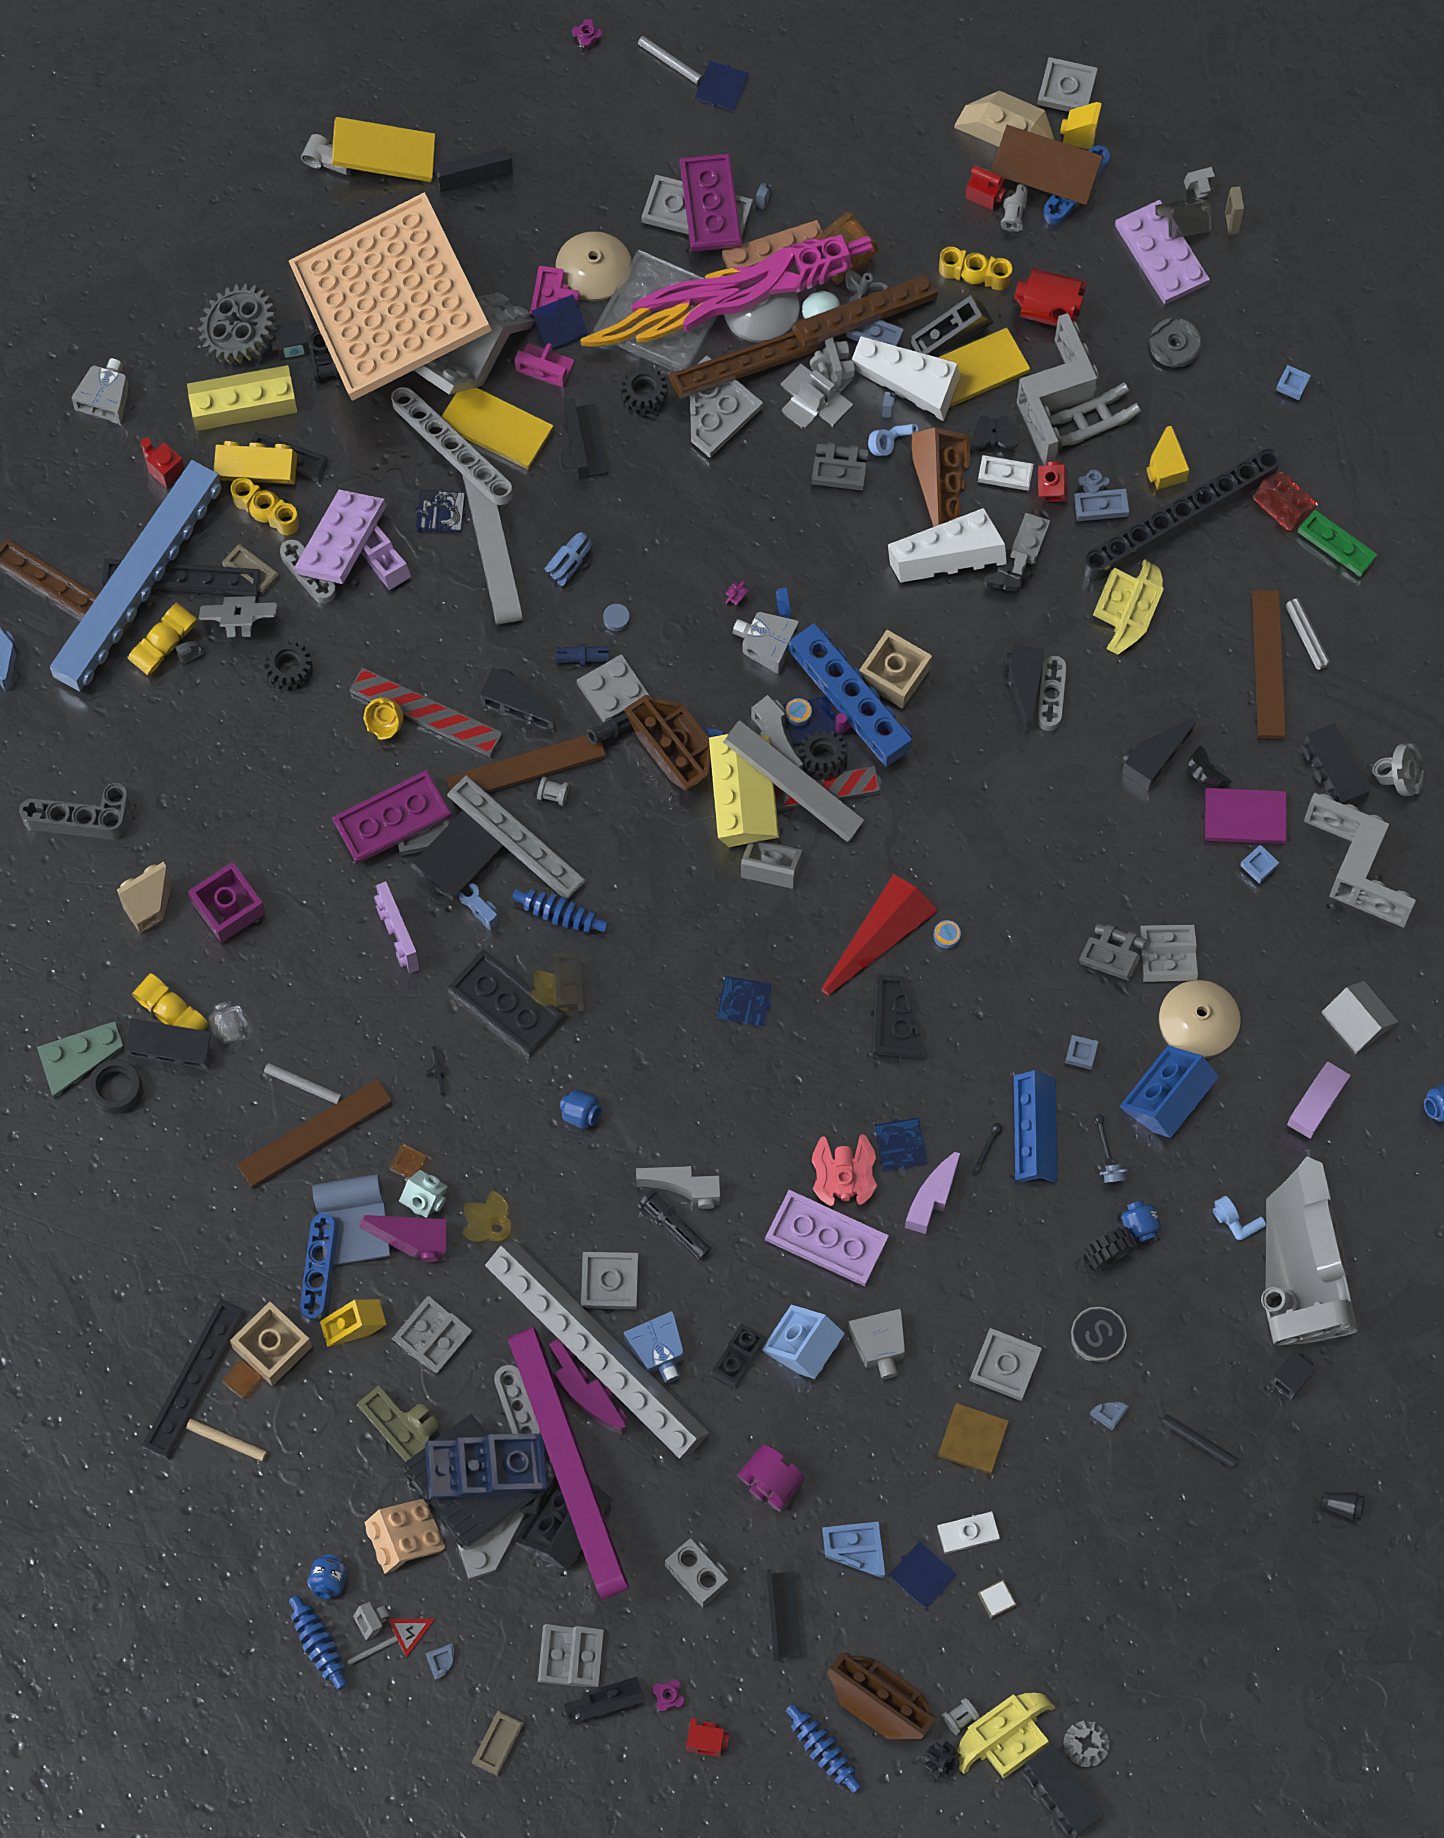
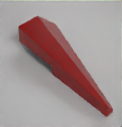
[822,874,937,996]

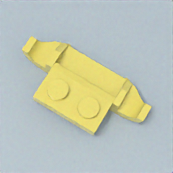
[1093,560,1164,655]
[957,1693,1056,1778]

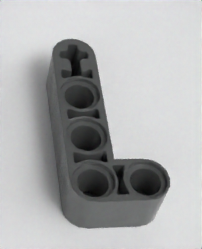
[19,783,130,840]

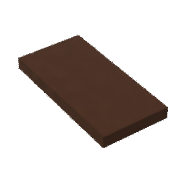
[991,125,1103,205]

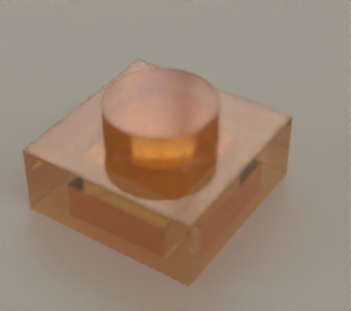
[389,1144,427,1179]
[222,1360,262,1400]

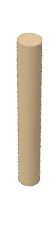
[186,1419,267,1462]

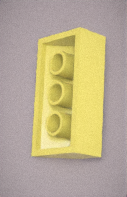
[187,365,297,431]
[709,734,779,847]

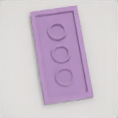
[1115,200,1210,305]
[294,490,387,584]
[765,1190,889,1286]

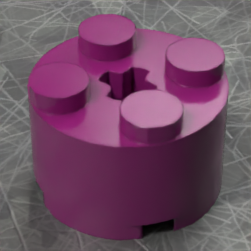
[737,1445,805,1511]

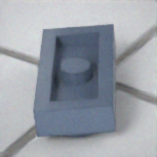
[846,320,904,347]
[1074,489,1129,521]

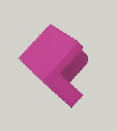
[515,343,574,387]

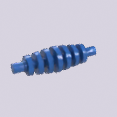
[512,889,608,933]
[289,1595,348,1691]
[786,1703,862,1793]

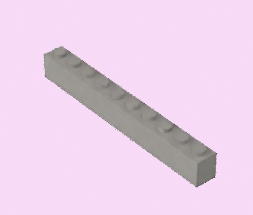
[485,1241,709,1459]

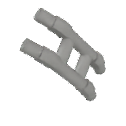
[1049,382,1142,447]

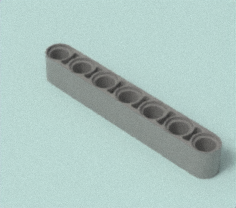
[462,461,523,625]

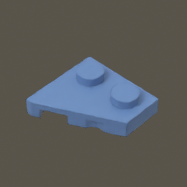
[822,1521,885,1578]

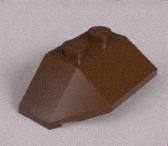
[624,695,711,791]
[828,1652,937,1739]

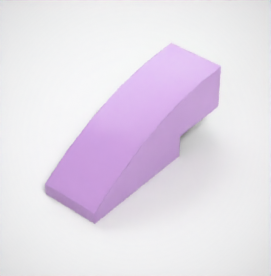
[361,525,411,590]
[1287,1061,1351,1139]
[905,1152,960,1234]

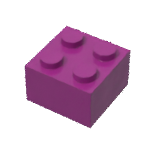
[188,862,266,943]

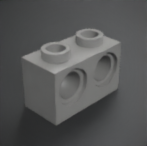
[665,1538,729,1608]

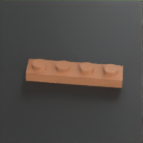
[722,220,825,269]

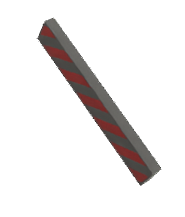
[350,668,503,758]
[774,766,880,811]

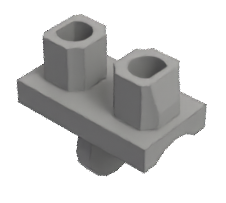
[810,337,855,388]

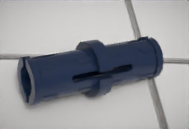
[556,644,609,665]

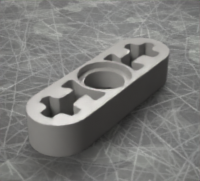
[280,540,336,604]
[1037,656,1066,731]

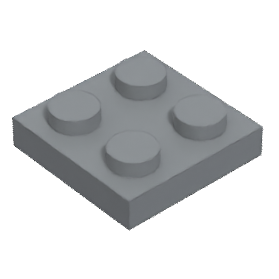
[1037,57,1098,112]
[577,654,649,722]
[581,1252,638,1309]
[970,1328,1042,1401]

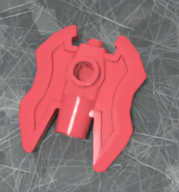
[812,1134,877,1206]

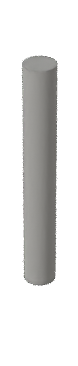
[638,36,703,85]
[264,1063,342,1104]

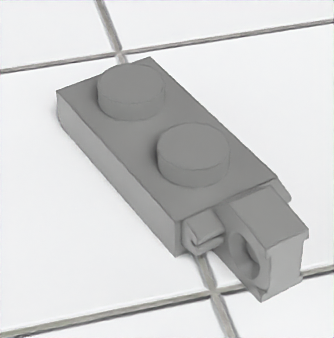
[1010,513,1051,575]

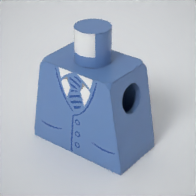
[624,1311,684,1384]

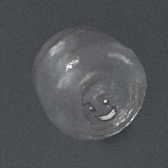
[208,1001,247,1044]

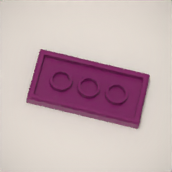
[679,153,742,252]
[332,770,452,864]

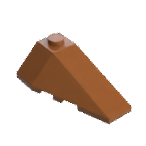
[912,428,970,527]

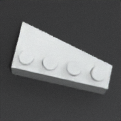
[852,337,961,421]
[888,508,1006,583]

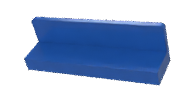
[1014,1070,1057,1182]

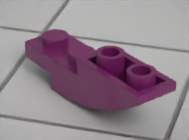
[549,1339,628,1435]

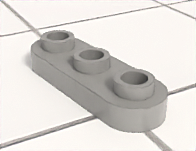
[494,1365,541,1434]

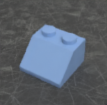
[762,1305,845,1379]

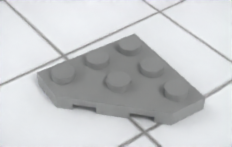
[690,356,763,458]
[457,1512,525,1581]

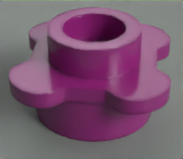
[572,19,602,46]
[725,579,749,605]
[653,1679,684,1711]

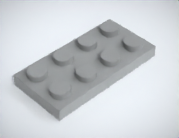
[641,175,753,239]

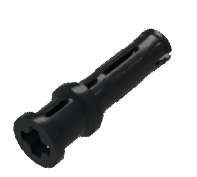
[638,1188,711,1260]

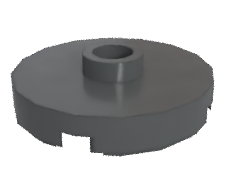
[1149,318,1201,368]

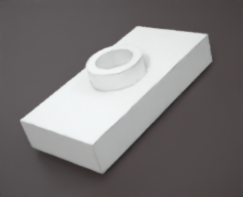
[978,455,1034,491]
[937,1512,1000,1554]

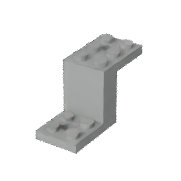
[414,292,535,394]
[1017,313,1099,466]
[1304,793,1416,928]

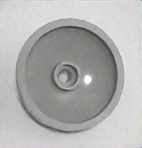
[724,282,800,343]

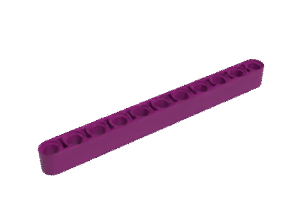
[508,1326,630,1600]

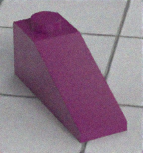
[359,1215,446,1262]

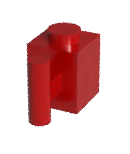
[965,165,1007,210]
[141,438,185,488]

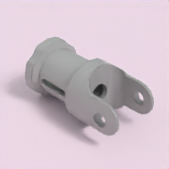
[1001,184,1027,232]

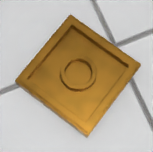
[938,1403,1009,1475]

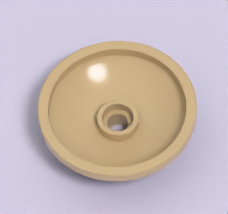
[556,232,632,301]
[1159,980,1241,1058]

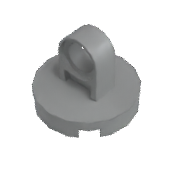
[1373,744,1424,796]

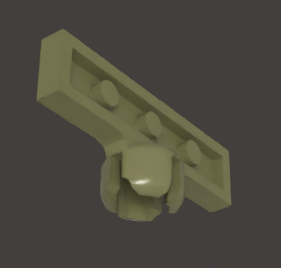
[357,1385,440,1462]

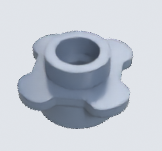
[1078,470,1110,493]
[1100,1164,1129,1183]

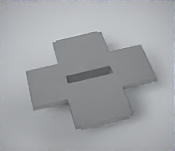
[781,364,853,428]
[199,596,277,637]

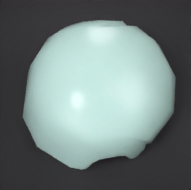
[802,290,841,319]

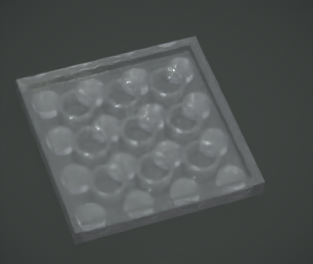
[593,249,718,372]

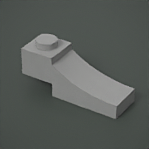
[751,695,803,771]
[636,1166,720,1209]

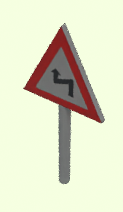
[348,1619,435,1665]

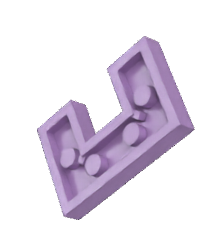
[374,882,419,974]

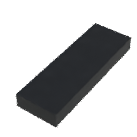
[251,432,328,482]

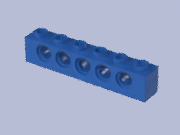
[789,623,912,767]

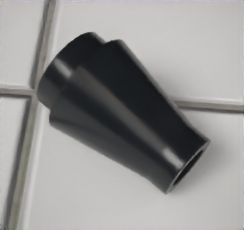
[1322,1492,1365,1520]

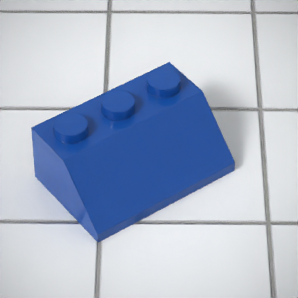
[1120,1046,1219,1138]

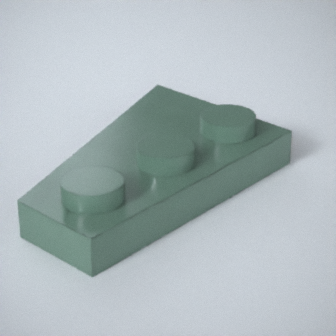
[37,1021,124,1099]

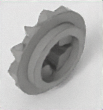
[1063,1720,1110,1767]

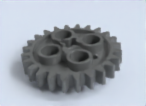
[198,284,279,364]

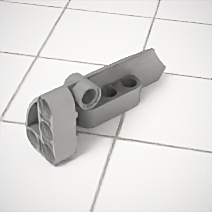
[1261,1157,1358,1345]

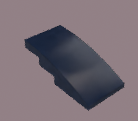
[425,1434,547,1499]

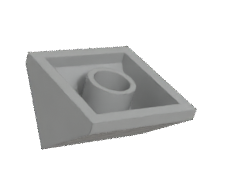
[741,841,802,889]
[1322,981,1398,1054]

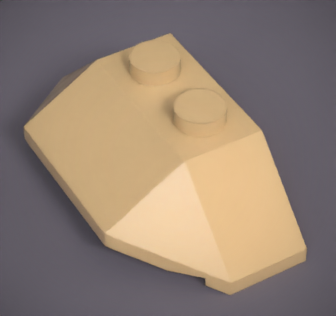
[954,91,1054,147]

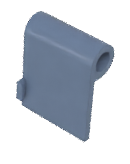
[313,1174,391,1266]

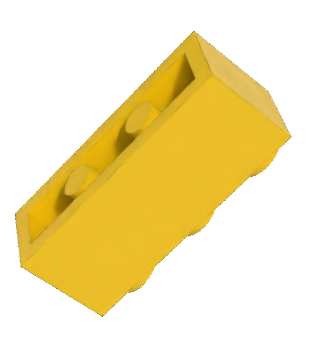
[214,441,298,485]

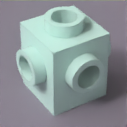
[399,1170,448,1218]

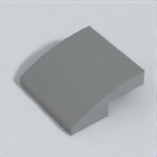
[1140,925,1198,982]
[391,1296,472,1373]
[538,1624,604,1687]

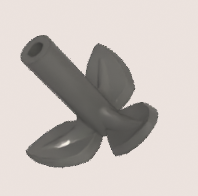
[845,270,888,302]

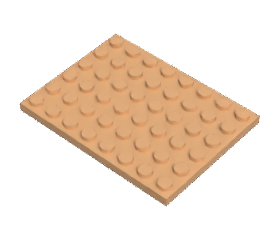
[289,192,492,401]

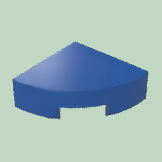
[776,587,791,619]

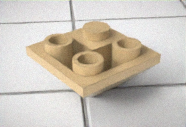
[117,862,172,933]

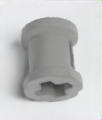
[537,777,569,806]
[942,1698,980,1736]

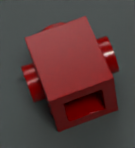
[1038,461,1069,502]

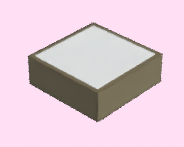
[978,1580,1017,1619]

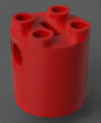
[1014,268,1088,326]

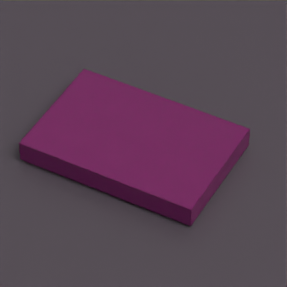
[1205,788,1286,844]

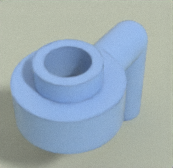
[868,424,919,456]
[1213,1196,1266,1240]

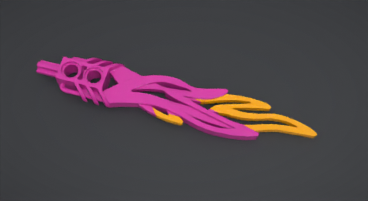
[581,234,873,347]

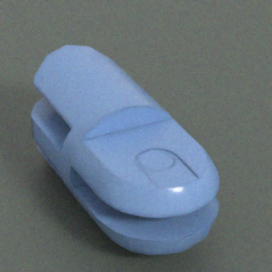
[544,532,592,586]

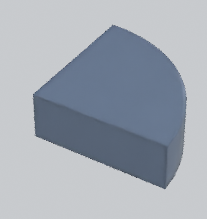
[756,183,773,209]
[882,391,895,418]
[1090,1402,1129,1431]
[425,1643,454,1681]

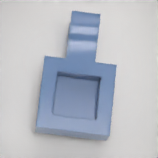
[459,883,498,931]

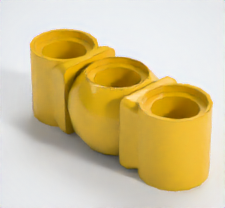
[939,247,1012,290]
[231,478,299,535]
[128,602,198,676]
[132,973,209,1031]

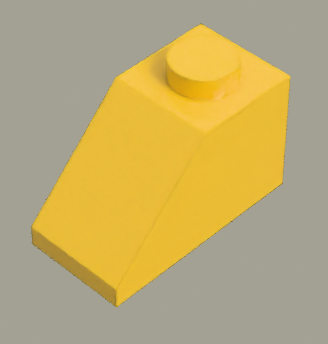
[1060,102,1102,150]
[1147,426,1189,490]
[320,1299,387,1347]

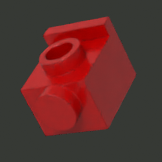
[686,1718,730,1757]

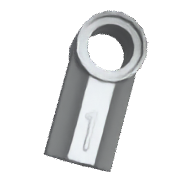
[301,134,351,175]

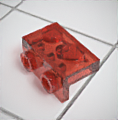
[1253,470,1318,531]

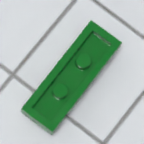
[1298,510,1377,577]

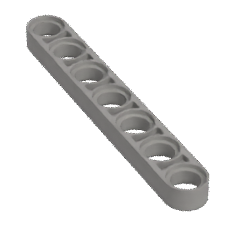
[392,387,513,505]

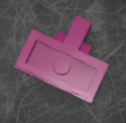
[530,266,580,320]

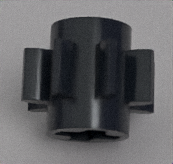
[924,1741,961,1779]

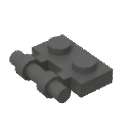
[812,442,869,491]
[1079,923,1148,981]

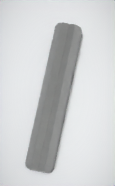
[1286,598,1330,670]

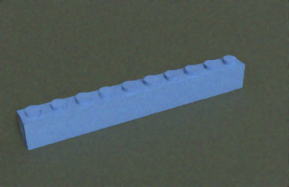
[50,460,221,691]

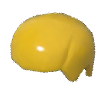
[363,697,404,740]

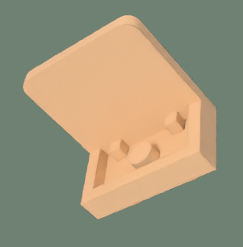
[364,1499,445,1574]

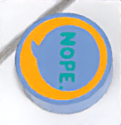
[785,698,812,726]
[933,920,961,949]

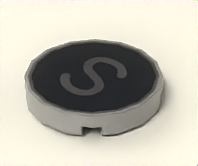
[1071,1307,1127,1362]

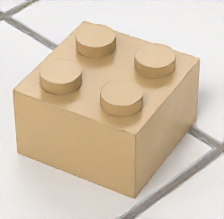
[859,630,932,709]
[230,1302,312,1386]

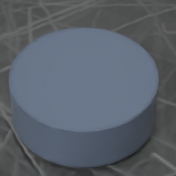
[603,604,630,631]

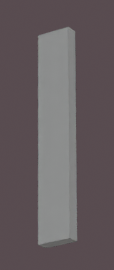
[723,720,864,842]
[447,775,585,899]

